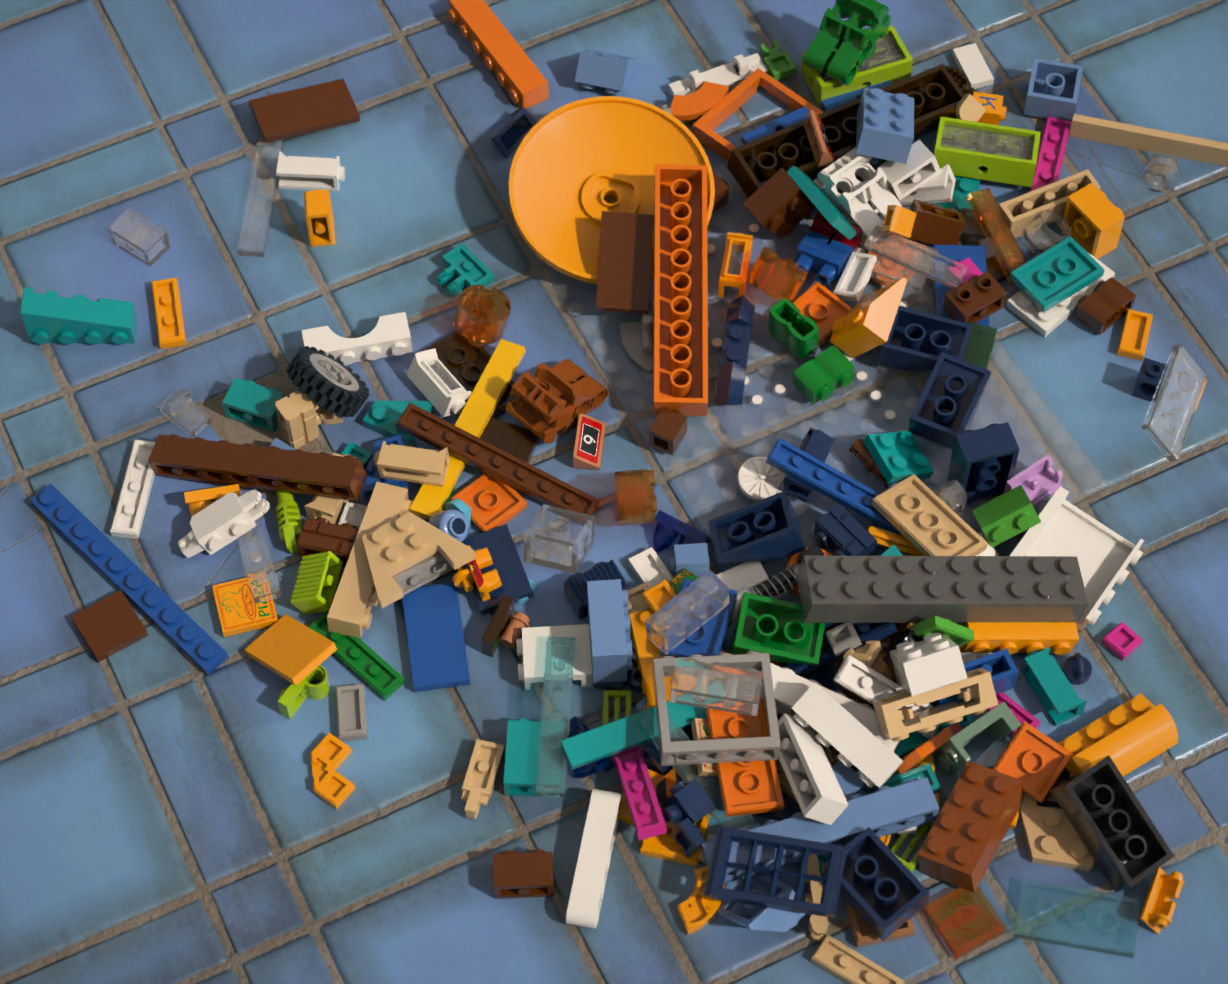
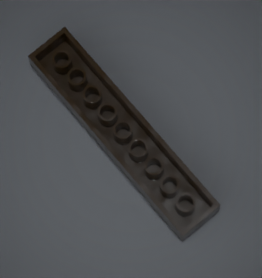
[727,64,964,198]

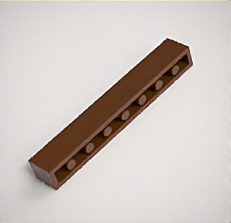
[148,434,366,501]

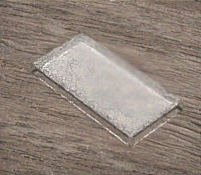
[1141,344,1208,461]

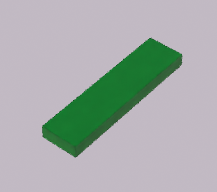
[308,611,405,701]

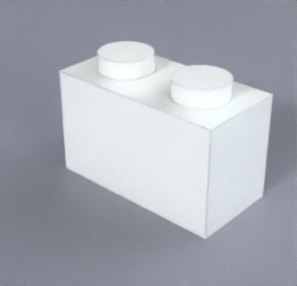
[877,140,942,201]

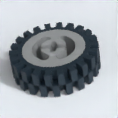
[286,346,370,418]

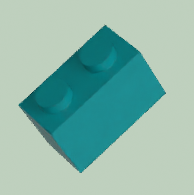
[222,377,285,432]

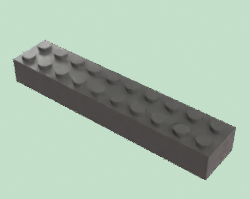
[797,556,1088,623]

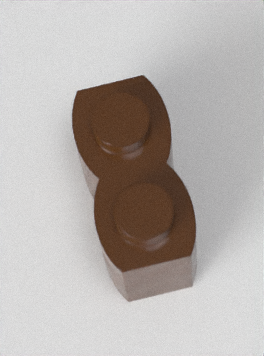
[1076,277,1136,335]

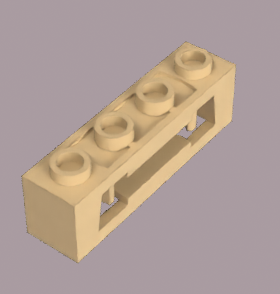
[873,668,998,741]

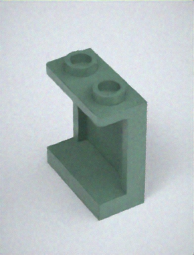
[935,702,1021,775]

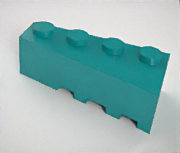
[20,287,138,345]

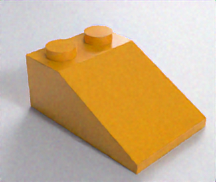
[830,277,907,358]

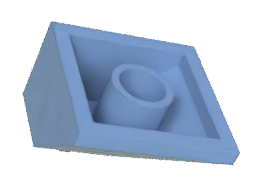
[717,873,805,932]

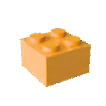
[1061,183,1125,259]

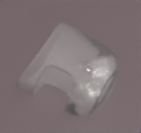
[1022,210,1072,256]

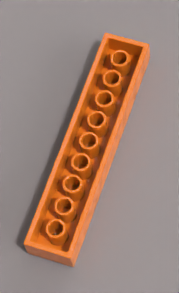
[653,164,708,416]

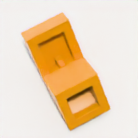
[882,205,917,238]

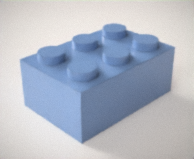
[856,88,914,164]
[587,579,632,683]

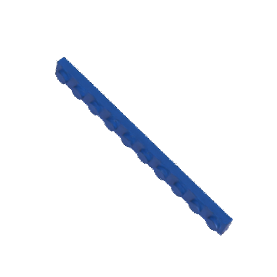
[30,484,229,676]

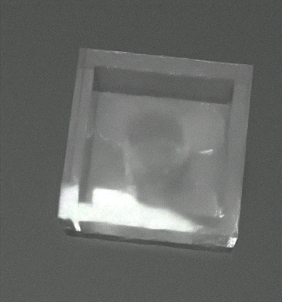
[523,504,595,574]

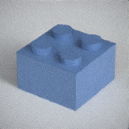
[1023,58,1083,123]

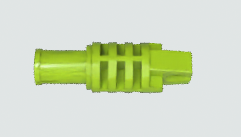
[275,491,303,554]

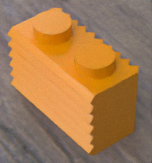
[304,189,335,247]

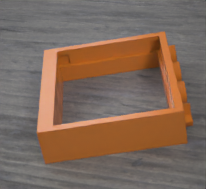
[693,68,823,162]

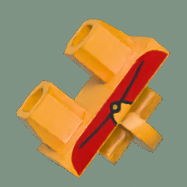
[452,545,502,602]

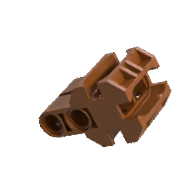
[505,359,609,444]

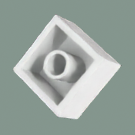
[889,633,967,696]

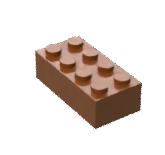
[917,761,1025,893]

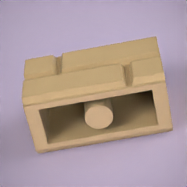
[275,390,321,449]

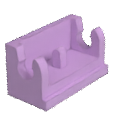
[1004,454,1063,507]

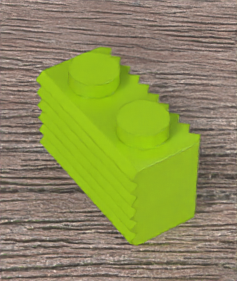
[290,551,343,615]

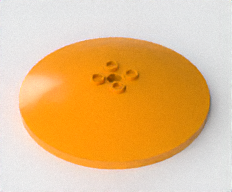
[508,96,715,284]

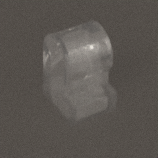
[934,480,967,516]

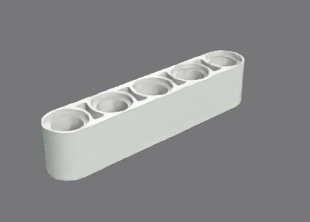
[566,789,622,929]

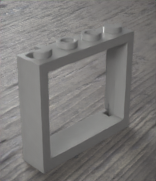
[652,652,781,766]

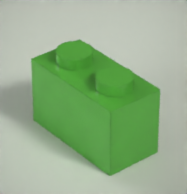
[972,485,1041,548]

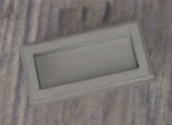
[335,684,368,741]

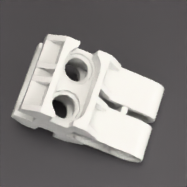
[813,147,903,248]

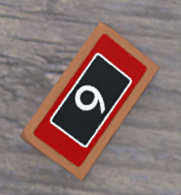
[804,110,835,167]
[573,413,606,470]

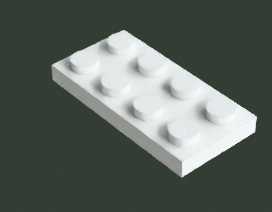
[1006,248,1115,337]

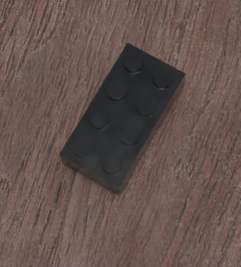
[1050,755,1174,892]

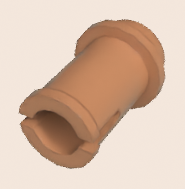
[499,611,530,649]

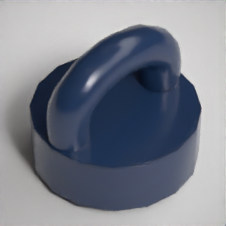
[1063,652,1092,685]

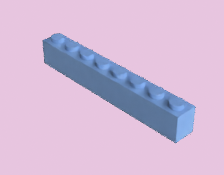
[702,777,939,884]

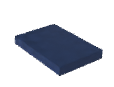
[462,524,534,615]

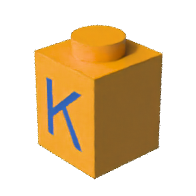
[973,92,1007,125]

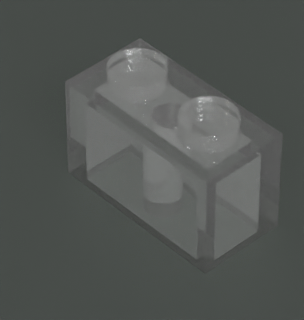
[108,208,171,267]

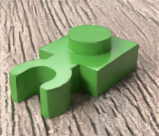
[760,40,797,80]

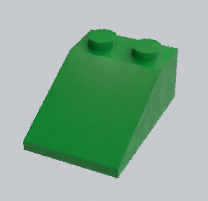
[730,592,825,666]

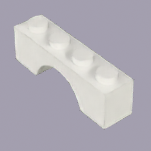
[302,312,413,365]

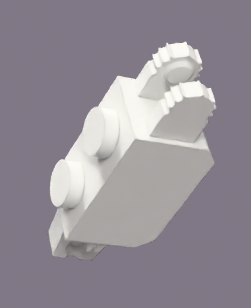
[178,489,270,558]

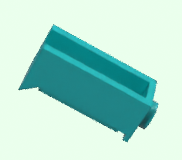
[1021,648,1087,726]

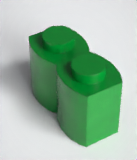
[768,299,819,359]
[793,345,855,404]

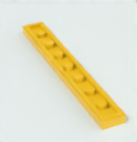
[409,339,526,520]

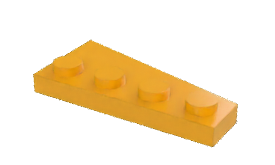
[629,609,699,709]

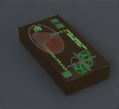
[482,595,515,657]

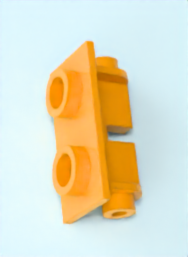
[1140,867,1184,934]

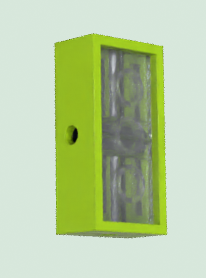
[801,25,913,107]
[934,116,1041,187]

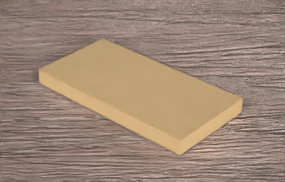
[871,474,988,556]

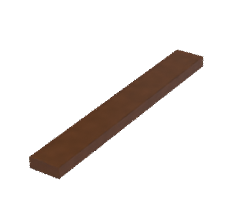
[396,403,600,526]

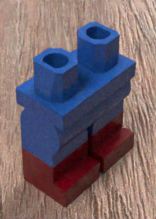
[794,211,863,286]

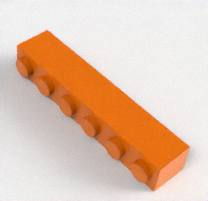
[447,0,549,109]

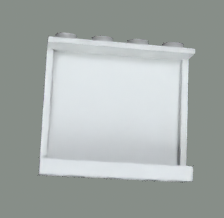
[1010,486,1144,632]

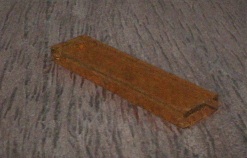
[966,188,1027,288]

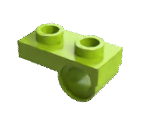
[278,665,330,719]

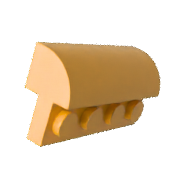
[1058,693,1178,777]

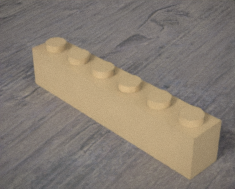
[327,482,412,639]

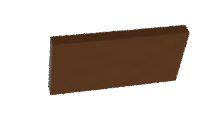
[249,79,360,143]
[595,211,654,314]

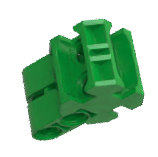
[803,0,891,85]

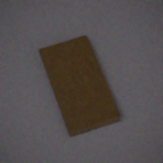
[423,326,517,419]

